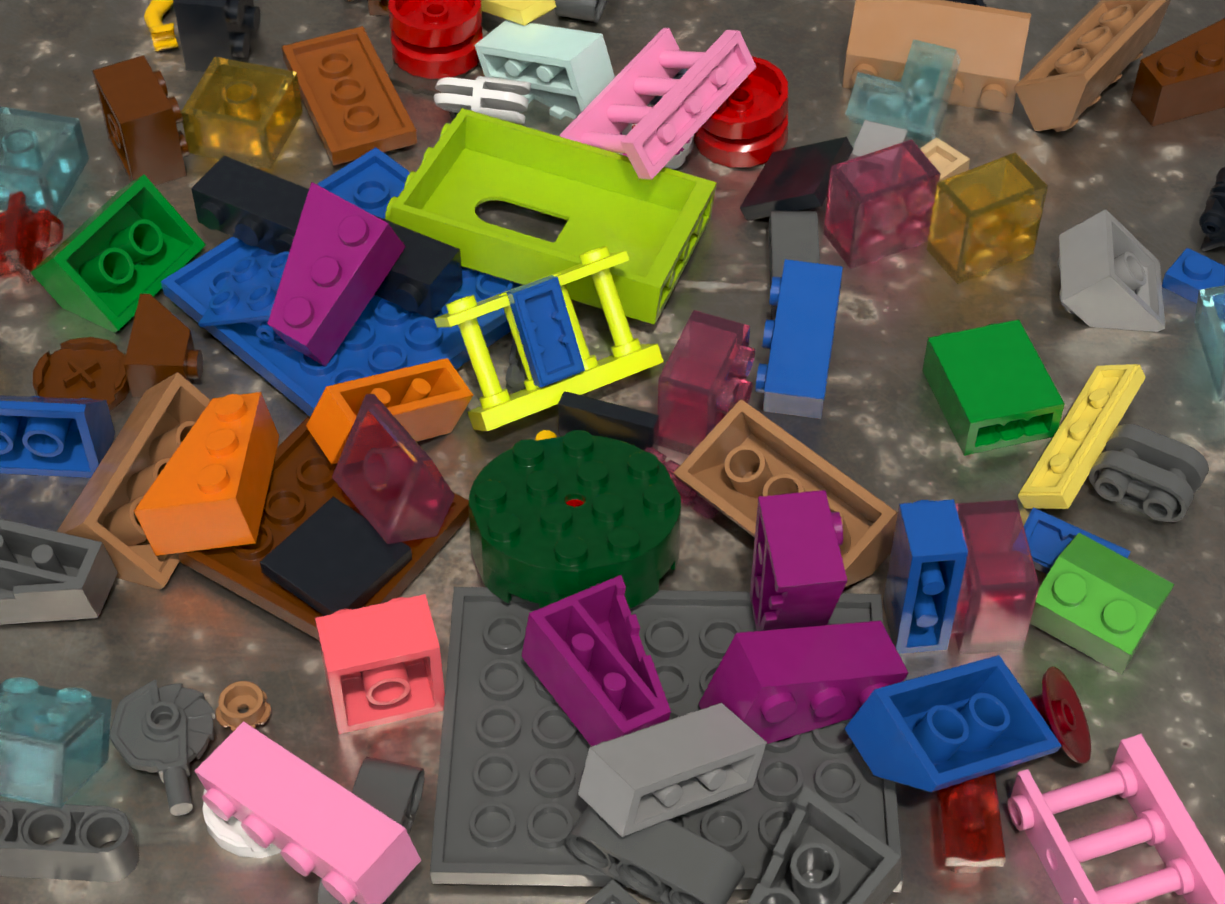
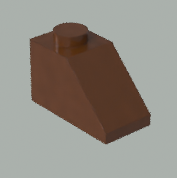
[124,294,203,398]

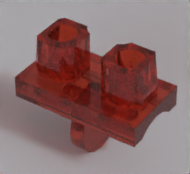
[0,191,64,283]
[936,772,1006,873]

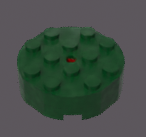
[468,430,681,609]

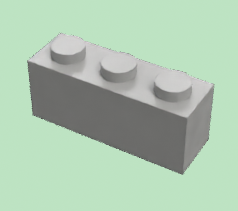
[578,703,767,837]

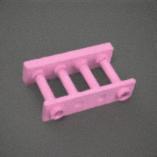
[559,28,756,180]
[1008,734,1225,904]

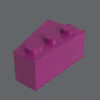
[267,182,406,367]
[750,490,848,631]
[521,575,671,747]
[698,620,909,744]

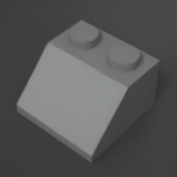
[1057,209,1165,332]

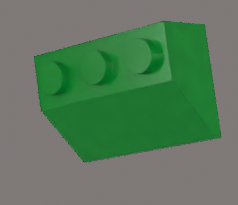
[30,174,206,333]

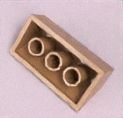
[842,0,1031,114]
[1014,0,1171,132]
[57,372,211,590]
[673,399,898,588]

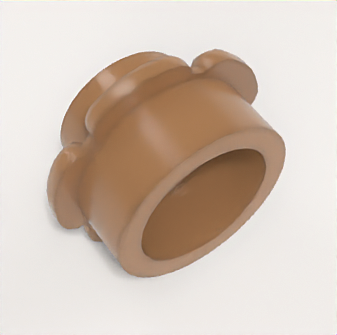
[215,681,271,732]

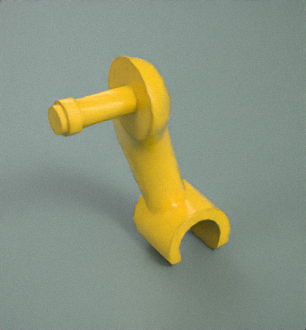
[144,0,179,52]

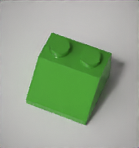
[1026,533,1175,675]

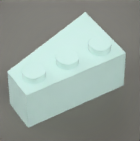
[475,20,615,120]

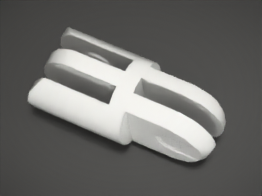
[434,76,531,126]

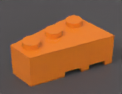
[134,392,279,556]

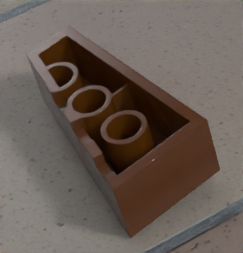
[1131,18,1225,127]

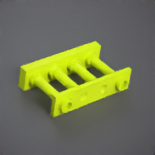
[434,246,664,432]

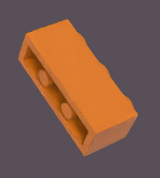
[306,358,473,465]

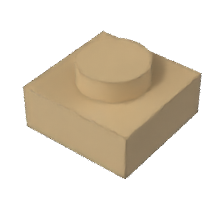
[905,137,970,193]

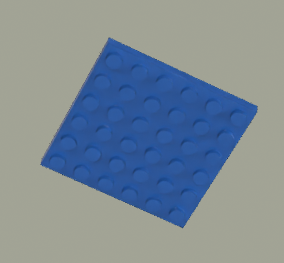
[161,147,522,417]

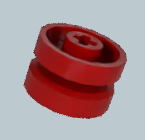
[389,0,483,79]
[694,56,788,168]

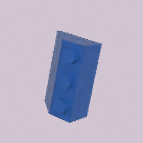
[0,395,115,478]
[844,655,1062,792]

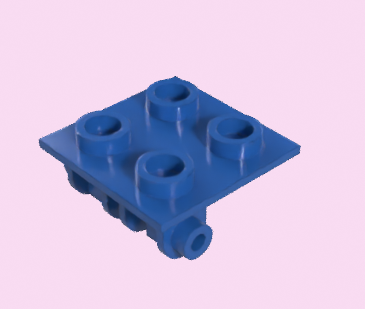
[198,251,289,342]

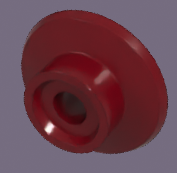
[1029,666,1091,763]

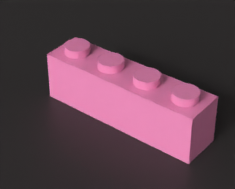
[195,721,421,904]

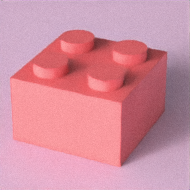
[315,594,445,735]

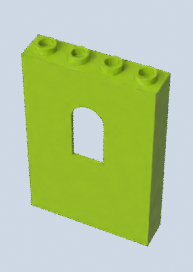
[385,108,717,325]

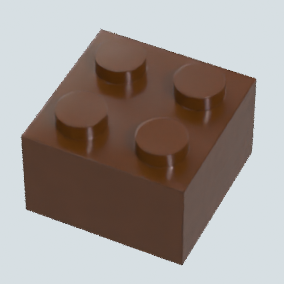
[92,55,189,186]

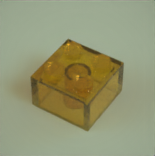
[181,57,303,169]
[927,152,1048,284]

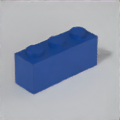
[755,259,843,419]
[883,499,968,654]

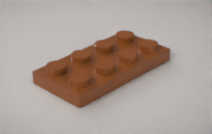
[282,26,417,166]

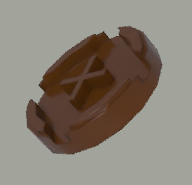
[33,337,130,411]

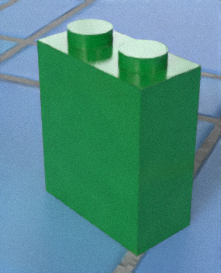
[922,319,1065,456]

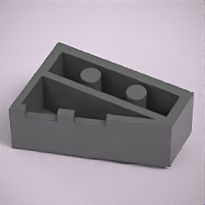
[0,519,118,625]

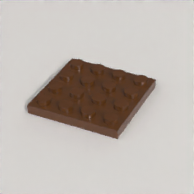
[178,417,469,640]

